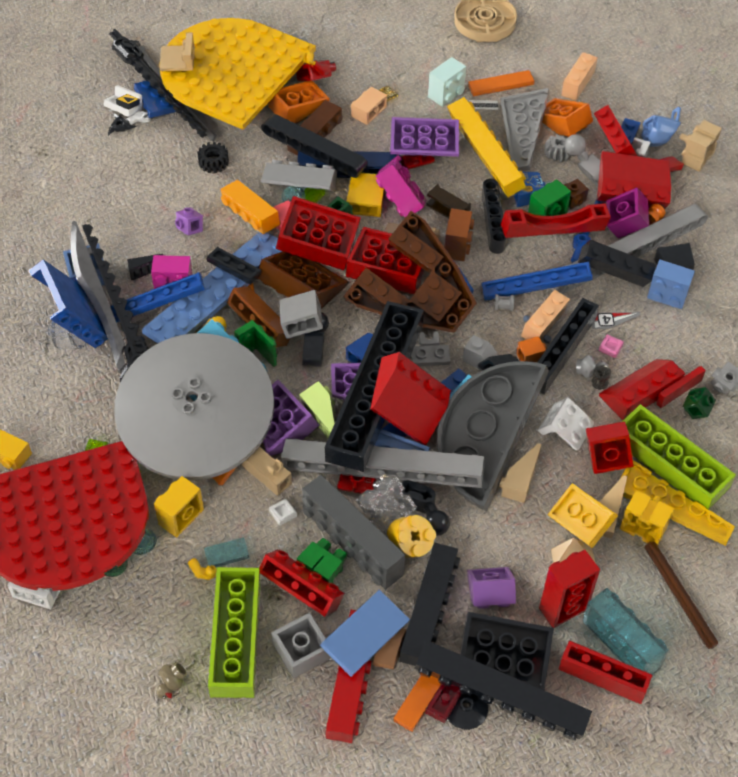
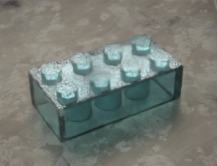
[583,588,669,675]

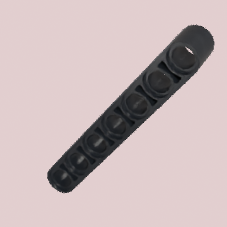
[261,114,368,178]

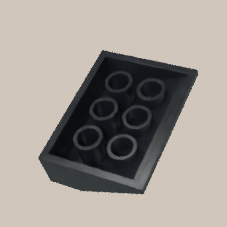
[460,612,554,690]

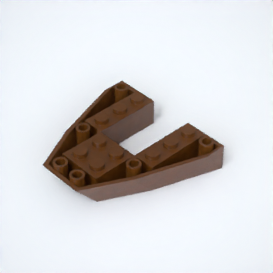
[343,211,477,333]

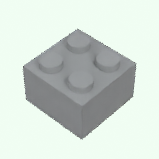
[271,613,331,679]

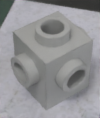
[710,361,738,394]

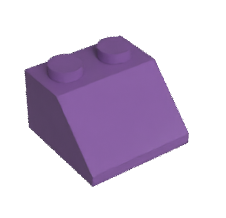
[467,567,516,609]

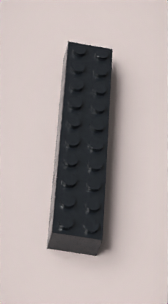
[324,301,424,472]

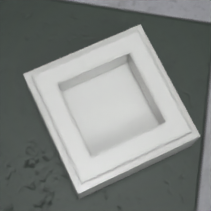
[269,499,297,526]

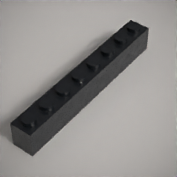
[414,640,592,740]

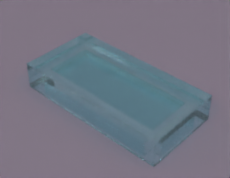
[204,537,249,567]

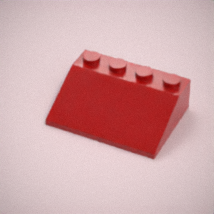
[597,151,671,209]
[276,196,361,270]
[346,227,424,294]
[370,352,451,445]

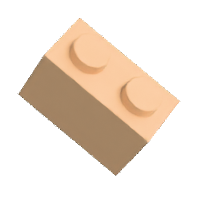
[351,87,387,125]

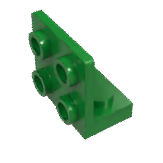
[234,320,277,367]

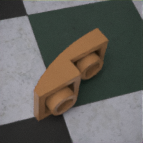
[373,628,406,670]

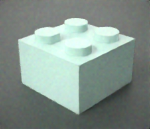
[428,57,466,107]

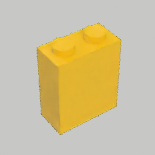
[346,173,385,217]

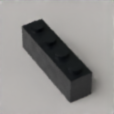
[578,240,656,287]

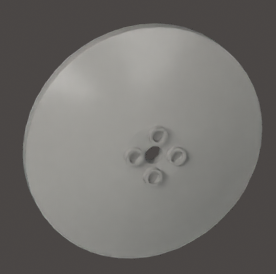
[114,333,274,480]

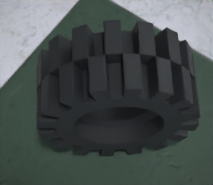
[197,142,229,173]

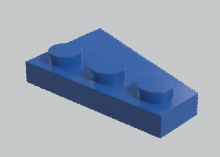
[134,81,176,118]

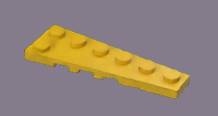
[620,460,735,546]

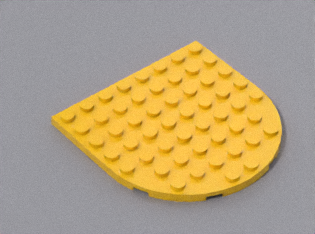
[159,18,316,130]

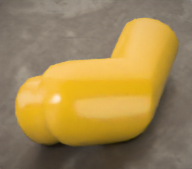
[188,558,217,580]

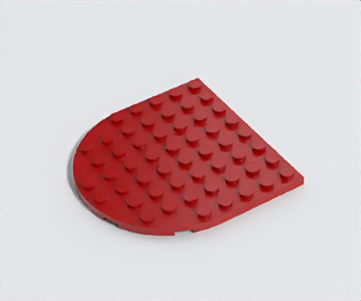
[0,441,149,591]

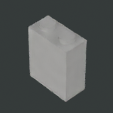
[280,290,323,339]

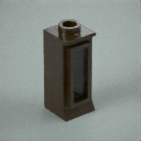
[426,184,471,219]

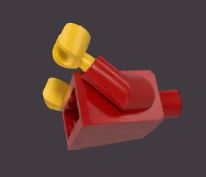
[296,53,336,81]

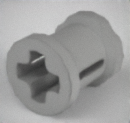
[494,294,514,311]

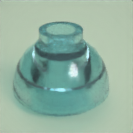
[281,186,305,202]
[133,527,157,555]

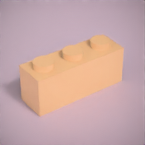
[561,52,598,101]
[521,290,570,340]

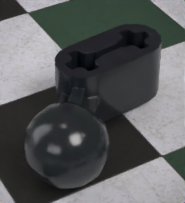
[302,312,329,367]
[399,480,450,536]

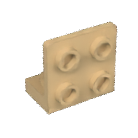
[160,33,195,71]

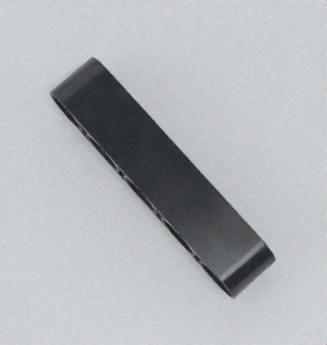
[482,179,506,254]

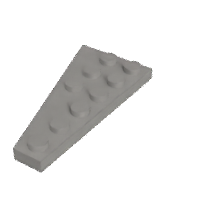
[500,88,549,171]

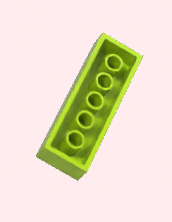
[622,404,736,510]
[208,567,261,698]

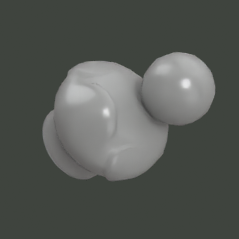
[576,355,609,378]

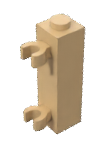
[240,447,292,496]

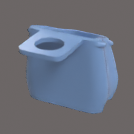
[641,107,681,147]

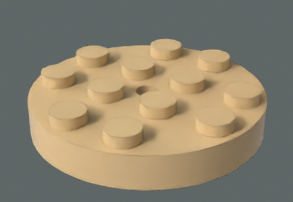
[454,0,517,42]

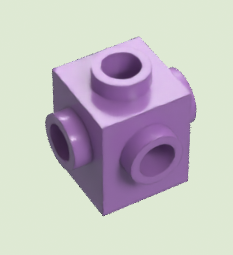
[175,207,203,236]

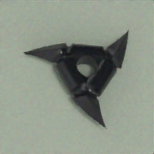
[108,113,137,136]

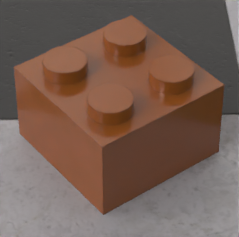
[444,208,475,262]

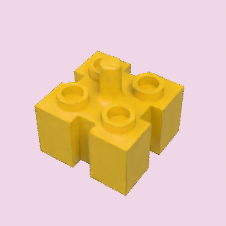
[620,490,674,546]

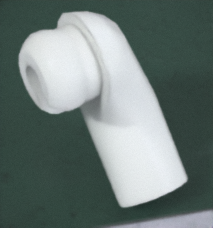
[126,111,151,125]

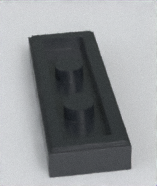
[207,247,261,285]

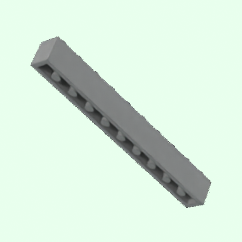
[281,439,484,488]

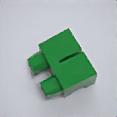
[297,538,347,583]

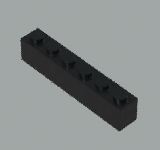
[537,298,599,394]
[400,542,461,666]

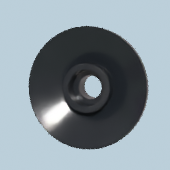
[448,693,488,730]

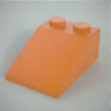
[268,81,330,123]
[542,98,593,137]

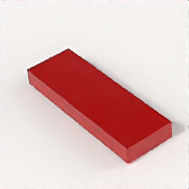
[656,366,706,408]

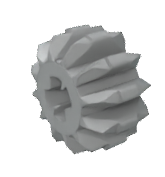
[544,134,571,162]

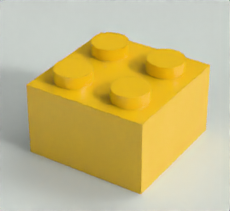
[154,476,204,538]

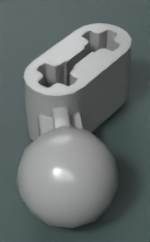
[565,134,600,186]

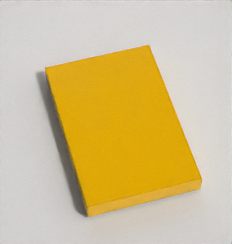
[547,483,618,548]

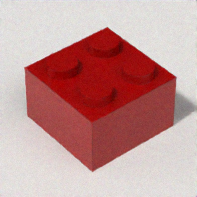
[585,421,634,474]

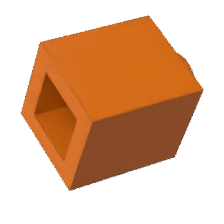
[516,336,547,363]

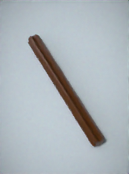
[644,541,718,649]

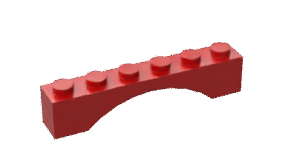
[501,204,611,238]

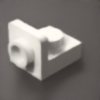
[632,138,650,157]

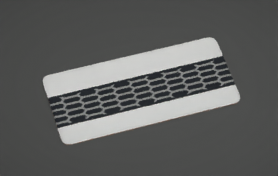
[469,100,498,110]

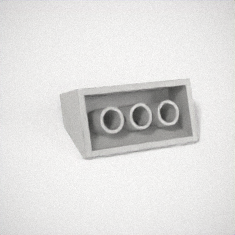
[261,160,337,191]

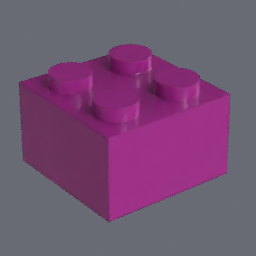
[606,188,649,238]

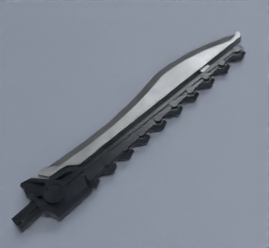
[109,29,217,141]
[71,221,149,382]

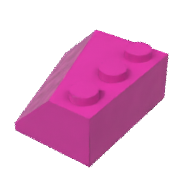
[376,155,427,217]

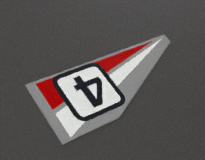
[592,312,640,329]

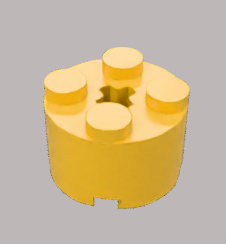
[387,515,436,558]

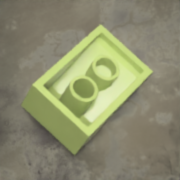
[299,381,337,439]

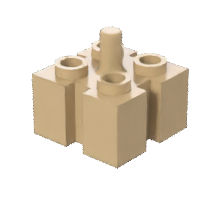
[679,120,722,172]

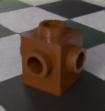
[564,178,589,209]

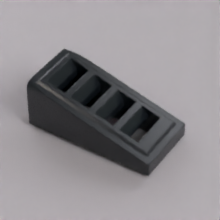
[127,254,163,280]

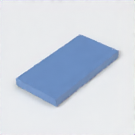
[320,590,410,677]

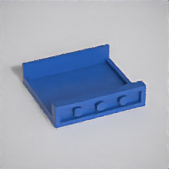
[29,259,108,348]

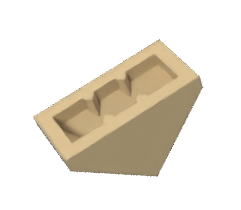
[551,538,595,563]

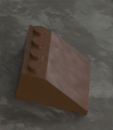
[257,251,349,309]

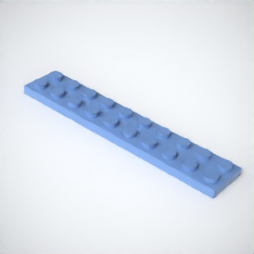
[142,232,282,343]

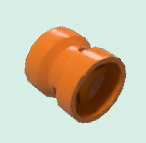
[648,204,666,225]

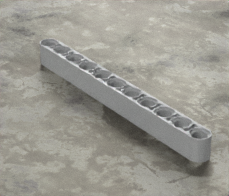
[549,204,708,294]

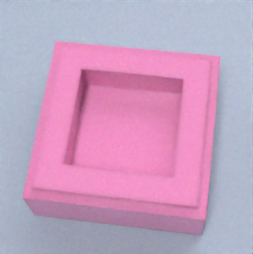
[599,334,624,358]

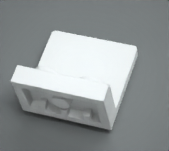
[538,397,594,450]
[7,582,61,610]

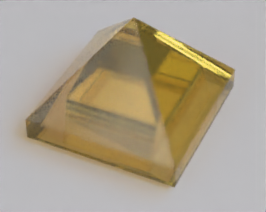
[379,85,398,101]

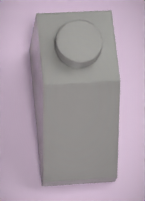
[463,335,499,371]

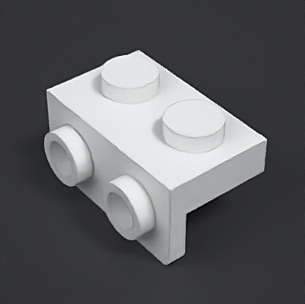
[104,85,142,116]

